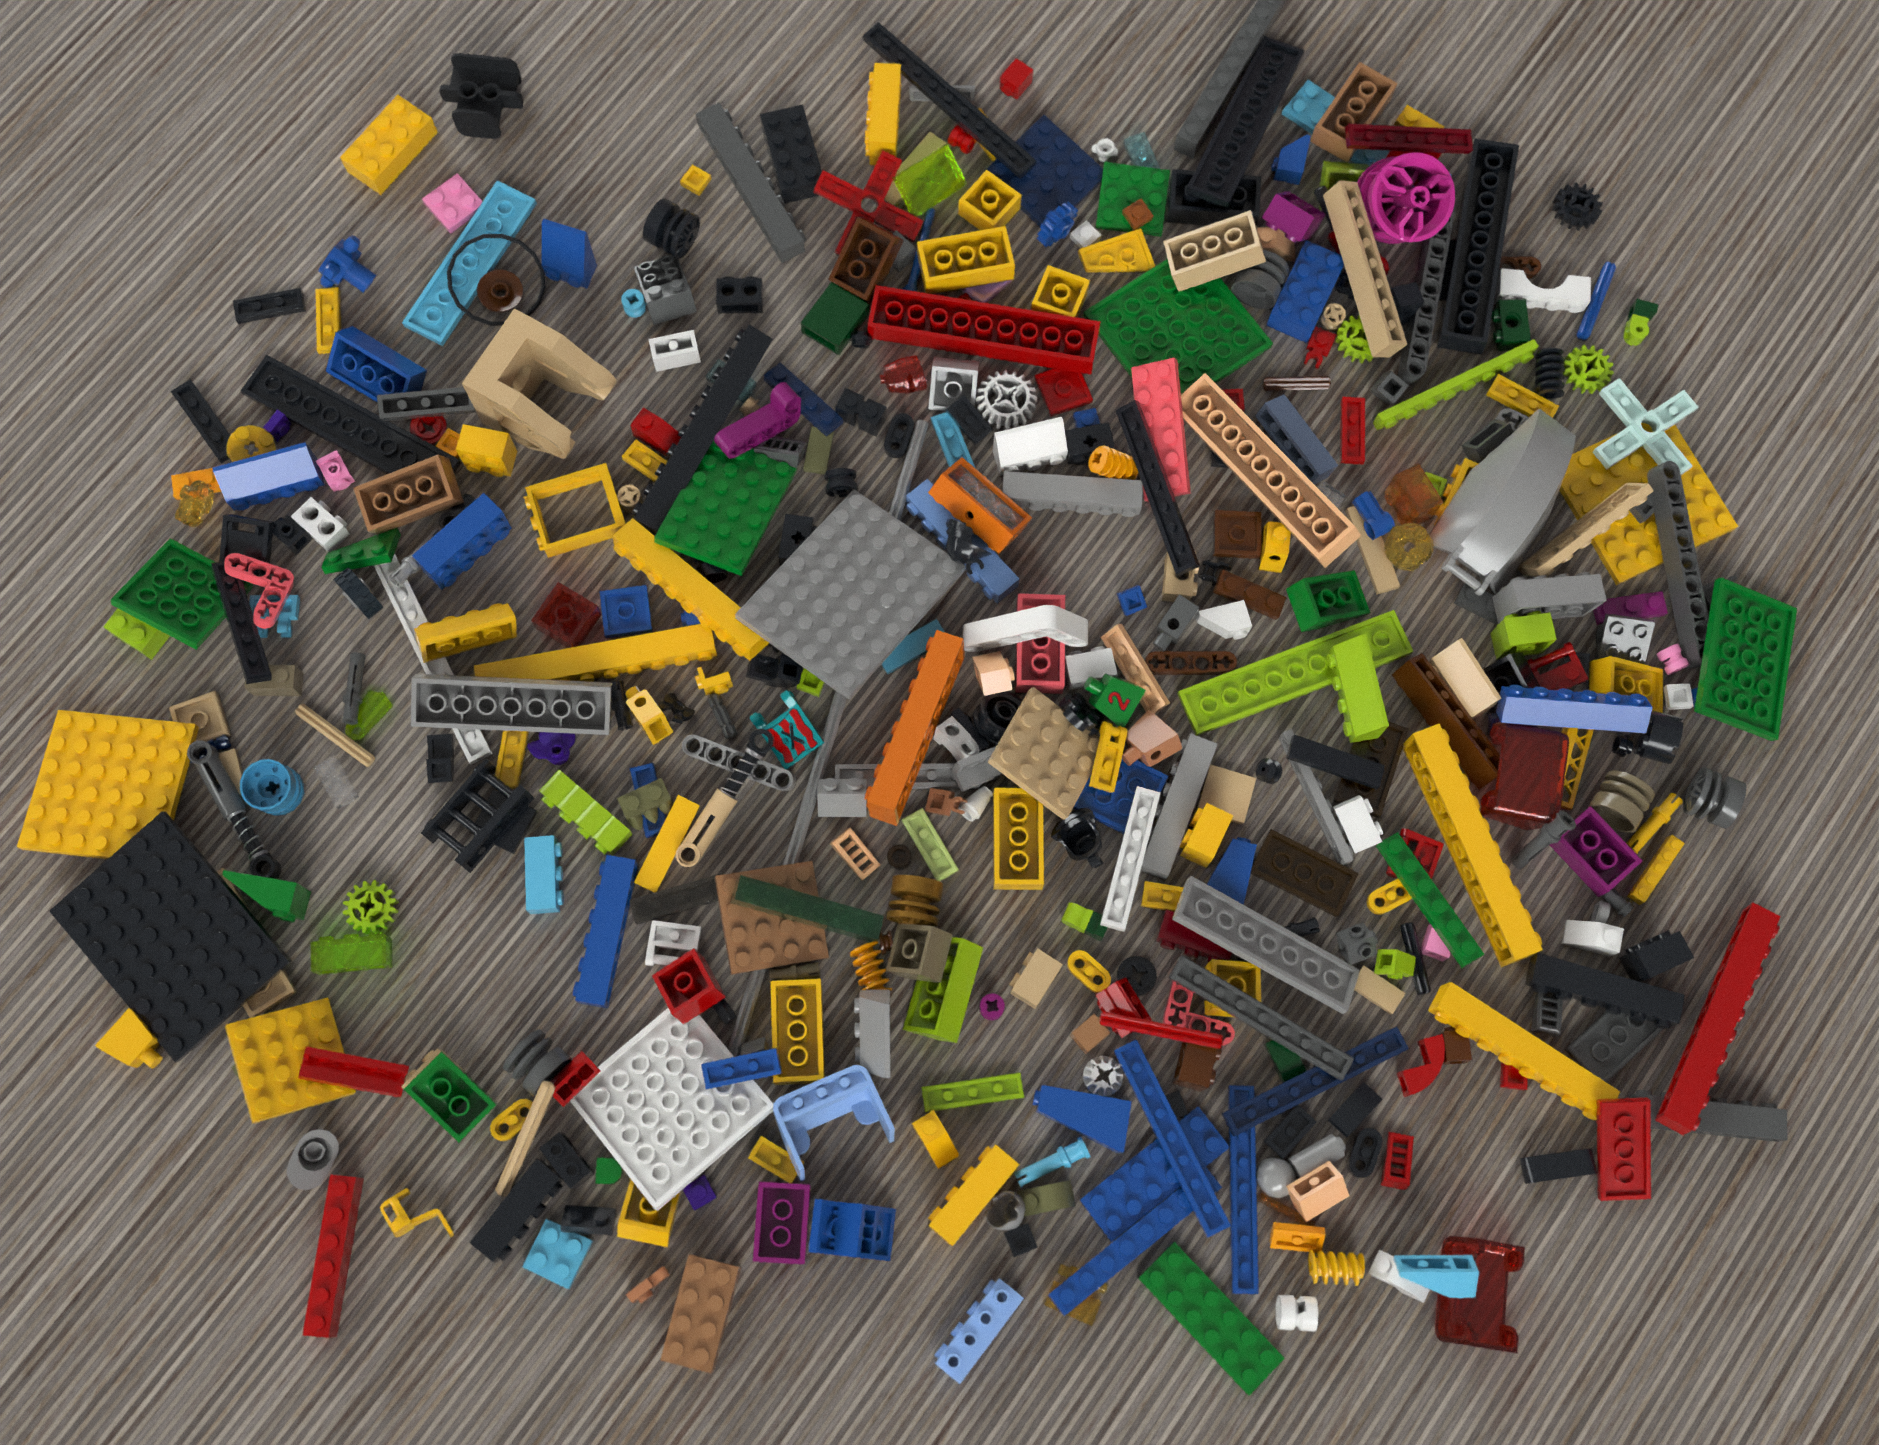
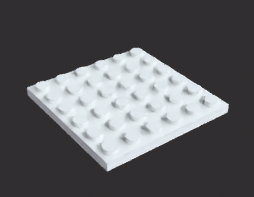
[570,1008,774,1211]

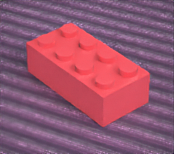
[1015,594,1065,694]

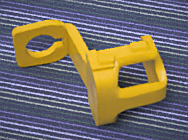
[380,1188,454,1238]

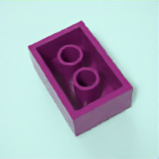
[1262,191,1326,243]
[1550,806,1642,897]
[753,1182,812,1265]

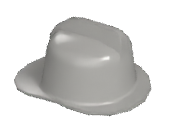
[286,1129,339,1190]

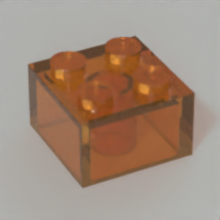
[1384,463,1443,531]

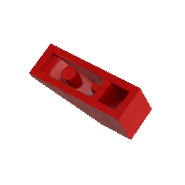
[630,407,681,458]

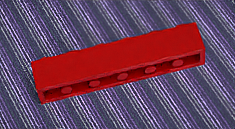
[302,1174,364,1338]

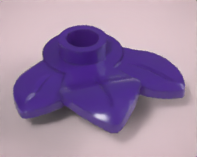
[527,732,576,765]

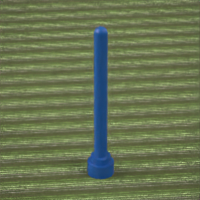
[902,207,935,292]

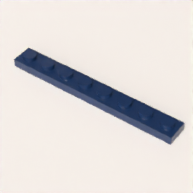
[1221,1026,1409,1136]

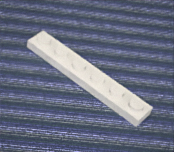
[1100,786,1160,932]

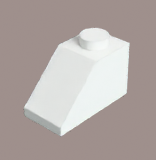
[1196,600,1252,640]
[1562,920,1624,957]

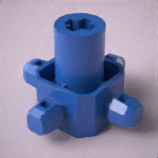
[318,235,377,293]

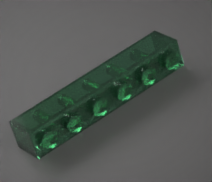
[730,875,884,942]

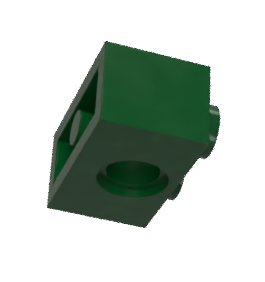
[1491,299,1531,351]

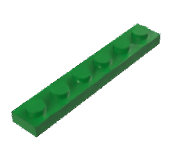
[1376,832,1484,968]

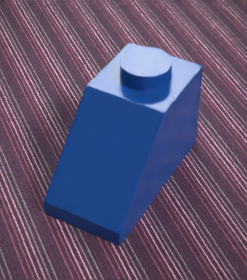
[1271,135,1311,185]

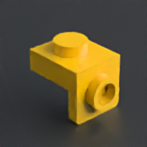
[695,667,733,696]

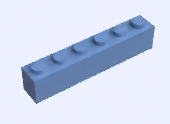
[906,479,1020,604]

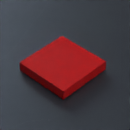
[1034,368,1093,417]

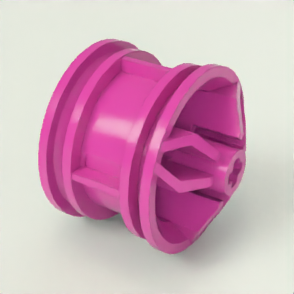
[1357,153,1455,244]

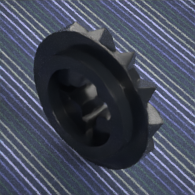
[1117,956,1157,995]

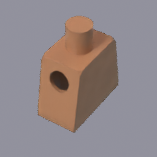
[1122,710,1182,767]

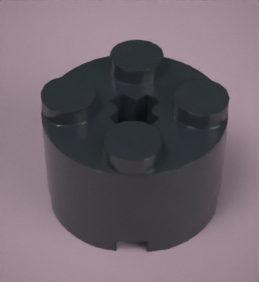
[1634,711,1683,764]

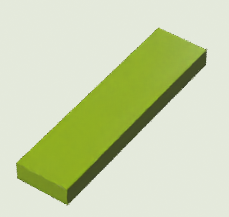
[921,1072,1024,1113]

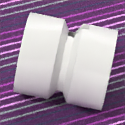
[1276,1295,1318,1332]

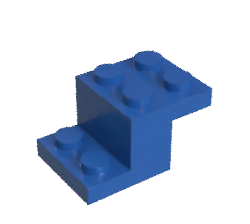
[808,1199,896,1261]

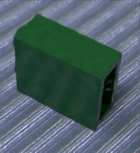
[801,282,869,355]

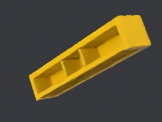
[1627,835,1685,905]

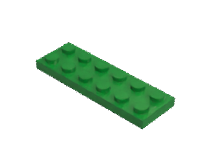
[1137,1242,1285,1396]

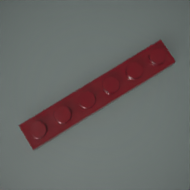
[1345,124,1473,154]

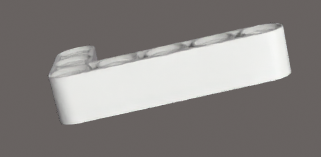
[963,605,1088,652]

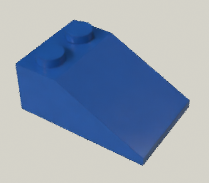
[542,219,597,289]

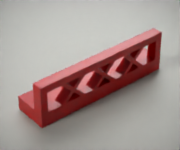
[298,1046,409,1098]

